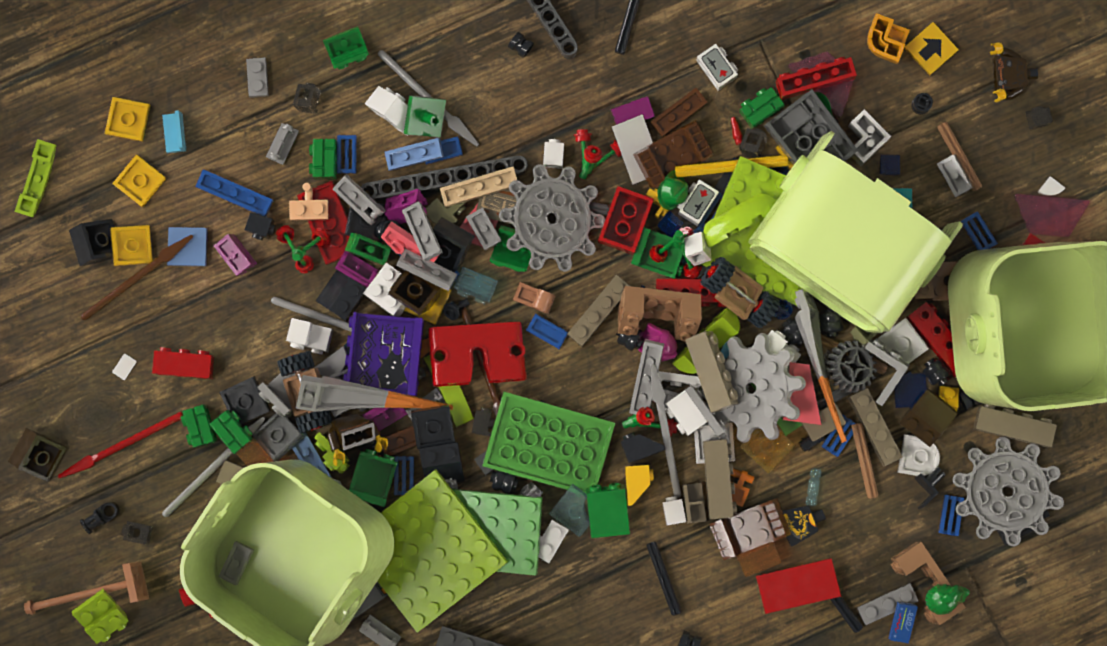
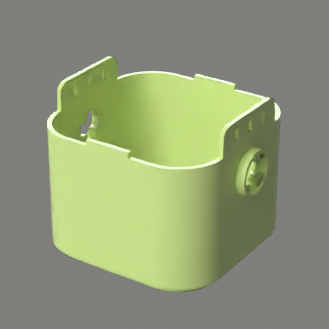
[748,131,963,333]
[948,241,1107,411]
[180,460,394,646]

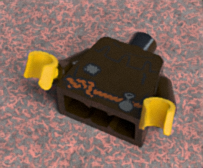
[990,42,1038,102]
[328,414,388,466]

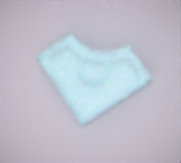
[549,484,590,537]

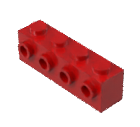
[776,57,857,100]
[656,279,726,308]
[906,302,956,378]

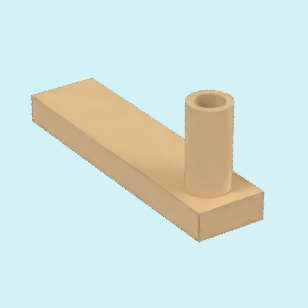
[440,167,517,207]

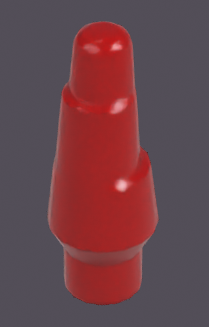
[731,117,743,145]

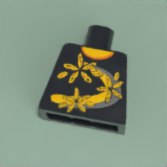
[782,506,826,547]

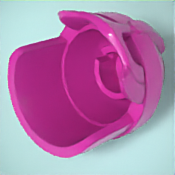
[638,323,677,362]

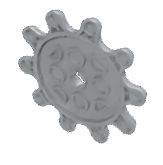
[499,164,605,272]
[701,333,806,443]
[953,437,1064,547]

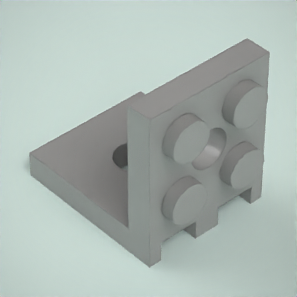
[865,339,910,406]
[257,370,308,418]

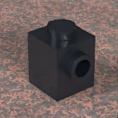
[244,212,276,241]

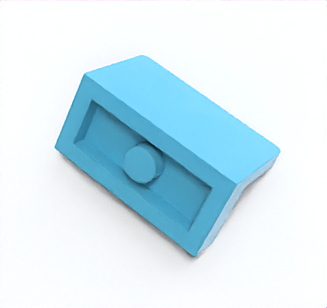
[162,110,186,153]

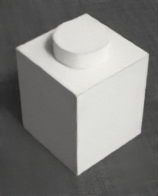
[543,139,564,169]
[684,232,712,266]
[662,496,686,525]

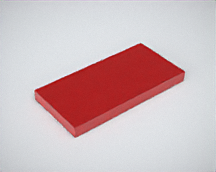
[297,181,352,266]
[756,558,841,614]

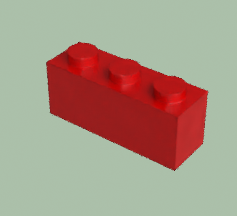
[152,347,214,379]

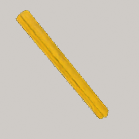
[675,155,789,177]

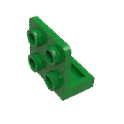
[323,26,369,70]
[490,225,531,272]

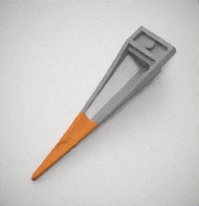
[795,289,847,443]
[296,375,453,412]

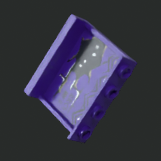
[343,312,424,396]

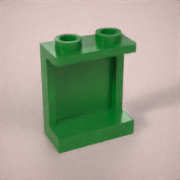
[631,228,685,279]
[349,449,398,507]
[586,483,630,538]

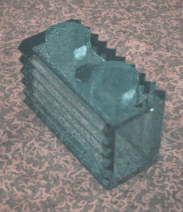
[454,267,499,305]

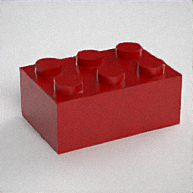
[598,186,654,255]

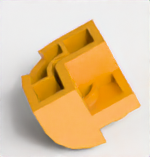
[867,13,910,64]

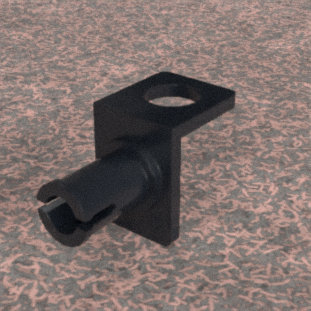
[914,467,946,510]

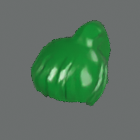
[925,584,970,615]

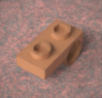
[513,282,556,314]

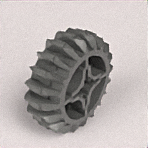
[826,341,877,393]

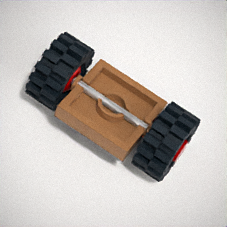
[700,257,780,328]
[277,351,332,433]

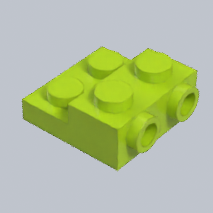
[314,432,351,474]
[72,589,128,644]

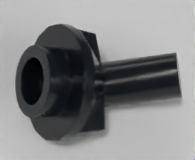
[443,298,470,320]

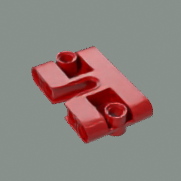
[428,322,527,387]

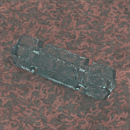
[806,468,821,506]

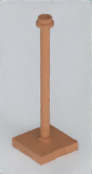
[24,561,149,615]

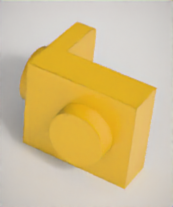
[645,188,668,219]
[938,386,959,411]

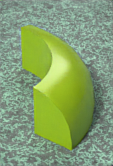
[703,193,776,248]
[672,308,740,374]

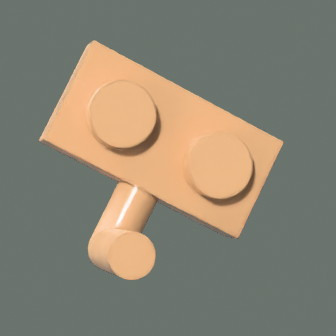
[289,183,329,221]

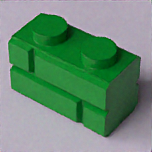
[739,87,785,130]
[309,139,337,180]
[345,233,391,265]
[181,404,217,448]
[209,410,253,454]

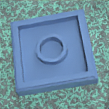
[167,227,208,266]

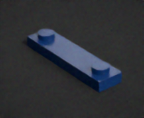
[195,169,273,217]

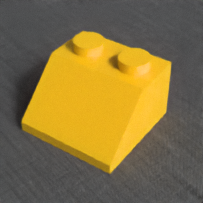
[625,465,654,506]

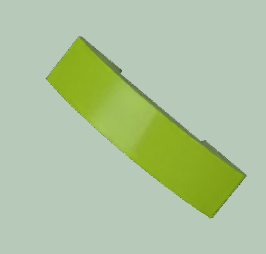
[15,139,56,217]
[423,352,473,427]

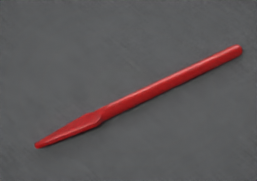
[58,412,183,478]

